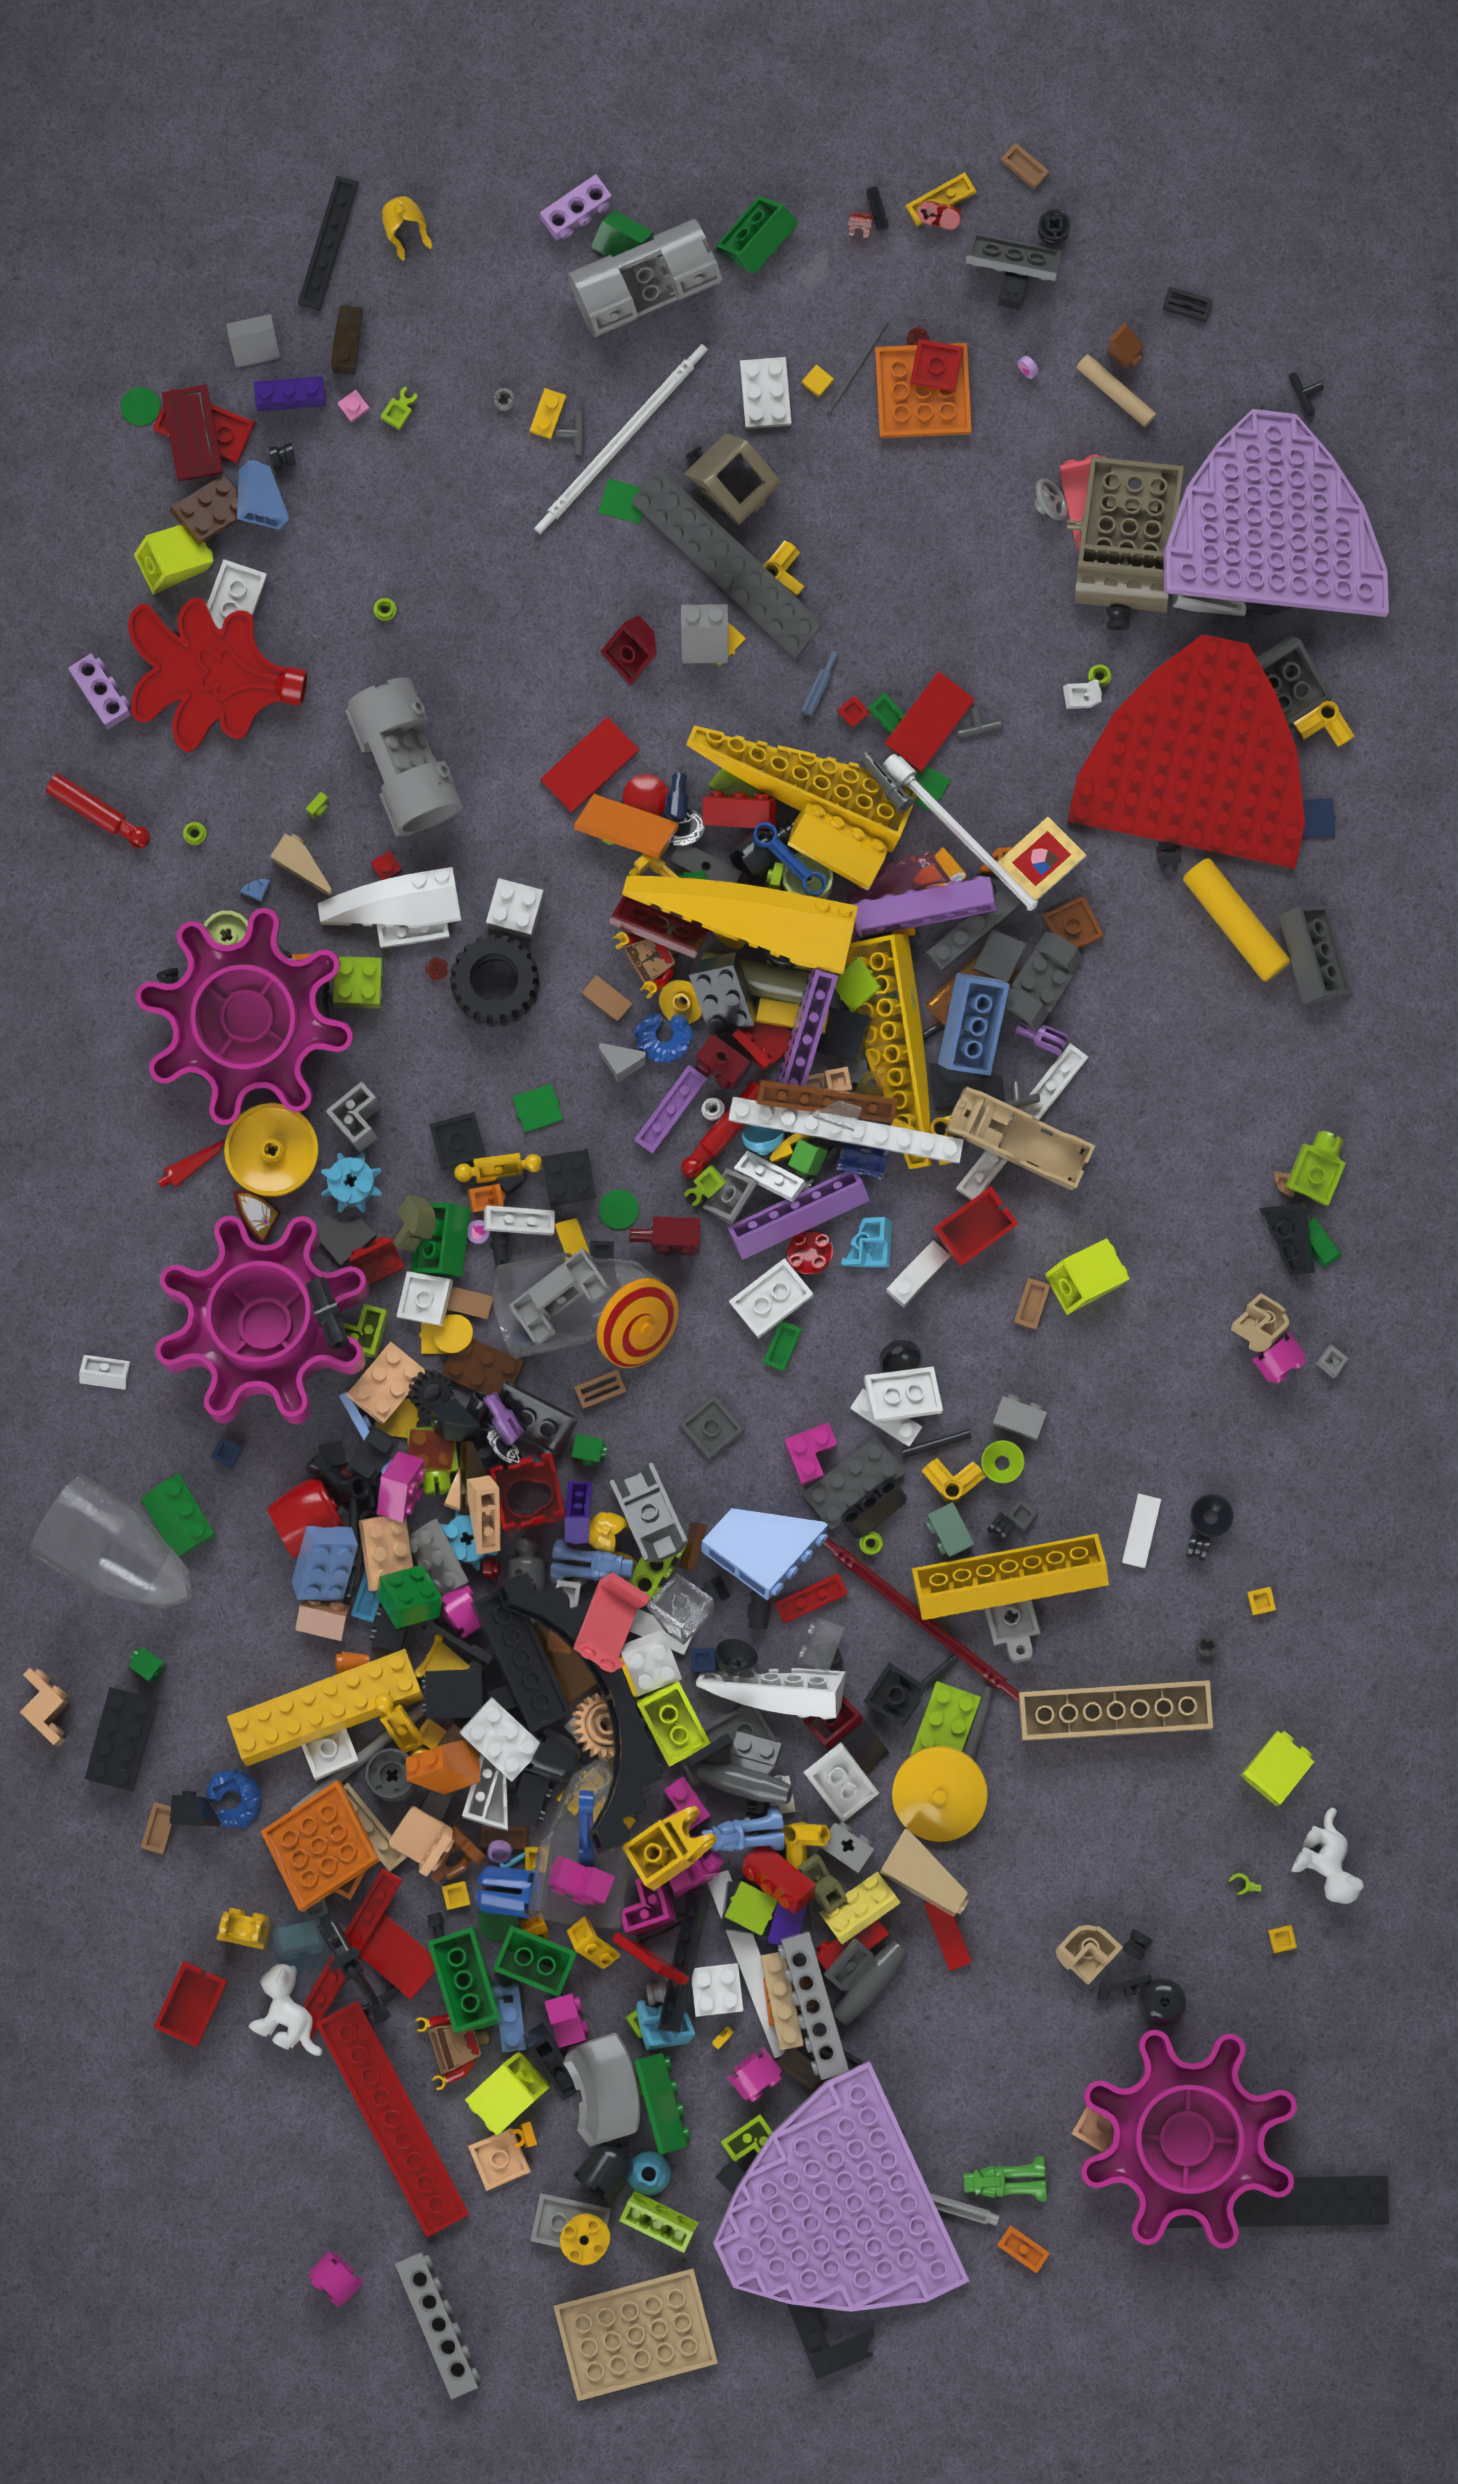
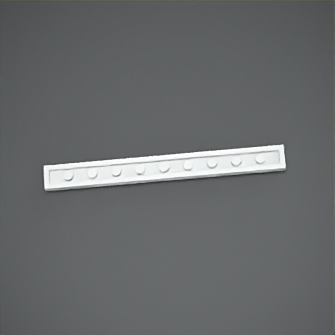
[729,1097,964,1164]

